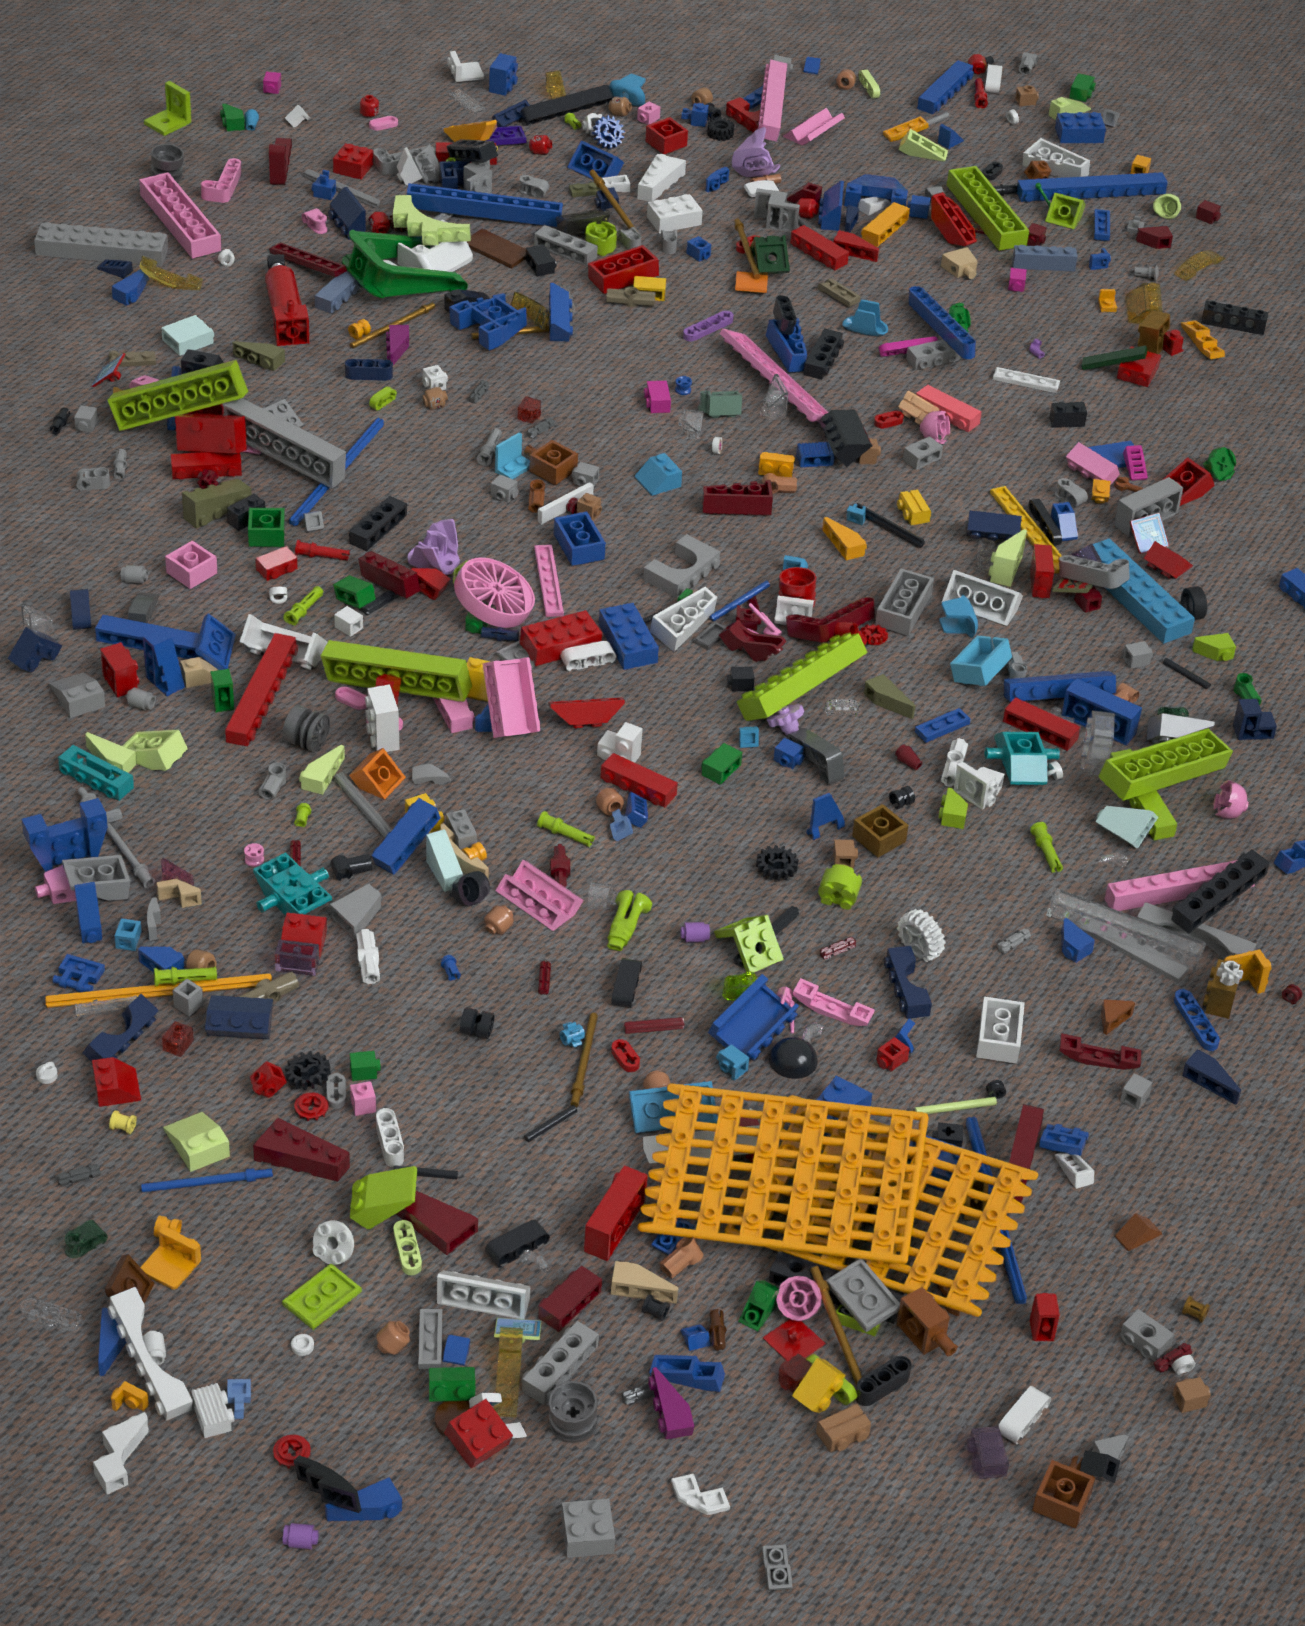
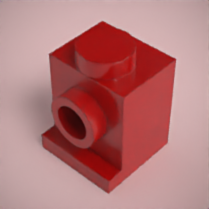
[1163,330,1184,356]
[876,1037,910,1072]

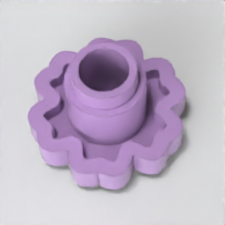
[767,704,804,735]

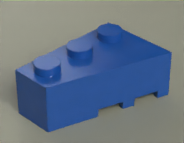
[143,627,185,696]
[817,1076,873,1136]

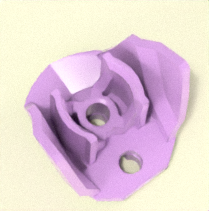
[732,127,780,177]
[408,519,460,575]

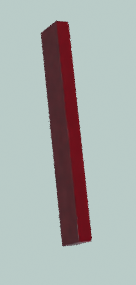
[269,242,347,277]

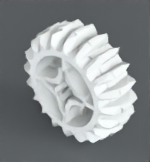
[897,909,946,962]

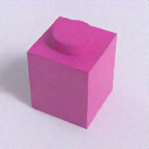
[263,71,281,94]
[1008,268,1027,292]

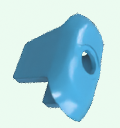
[609,74,646,107]
[842,299,888,336]
[939,594,978,638]

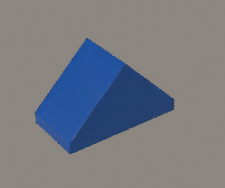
[938,123,964,149]

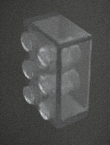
[1080,711,1115,778]

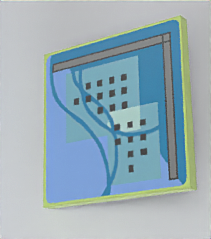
[494,1318,541,1343]

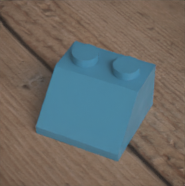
[635,453,682,496]

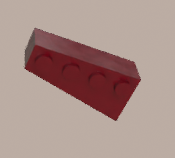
[702,480,773,515]

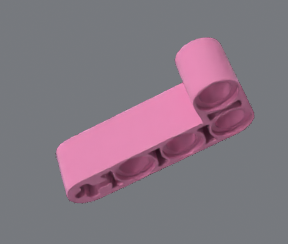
[201,158,241,203]

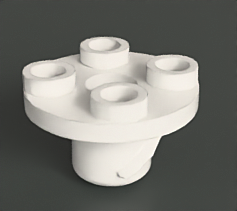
[313,1220,354,1265]

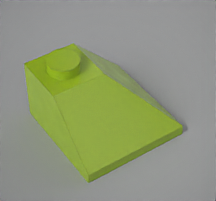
[1045,193,1085,229]

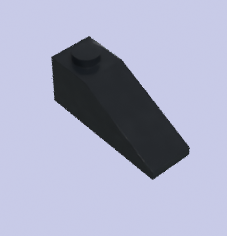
[444,289,491,313]

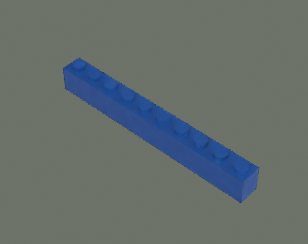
[1017,172,1168,202]
[406,183,563,227]

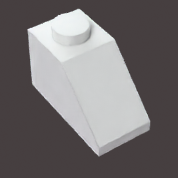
[397,147,422,185]

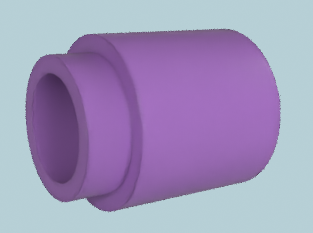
[680,922,710,943]
[283,1523,319,1549]

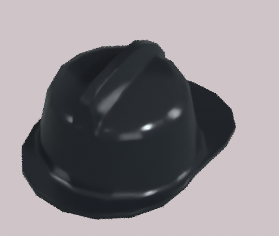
[449,871,490,906]

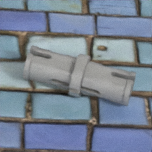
[113,449,127,479]

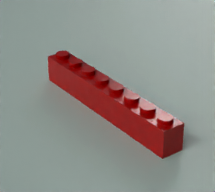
[225,633,299,747]

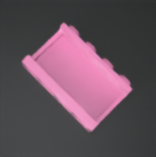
[482,657,540,738]

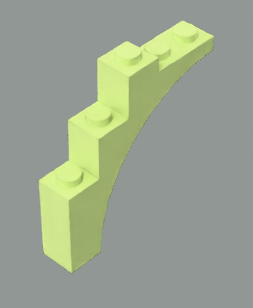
[393,195,471,245]

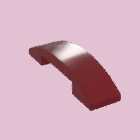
[1059,1033,1141,1070]

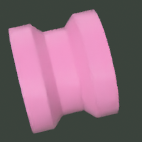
[244,843,264,867]

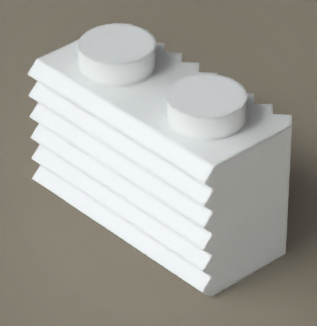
[191,1383,234,1438]

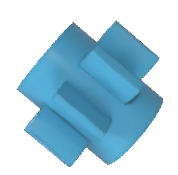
[559,1022,585,1048]

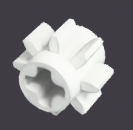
[1216,961,1243,986]

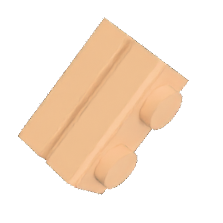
[898,391,939,424]

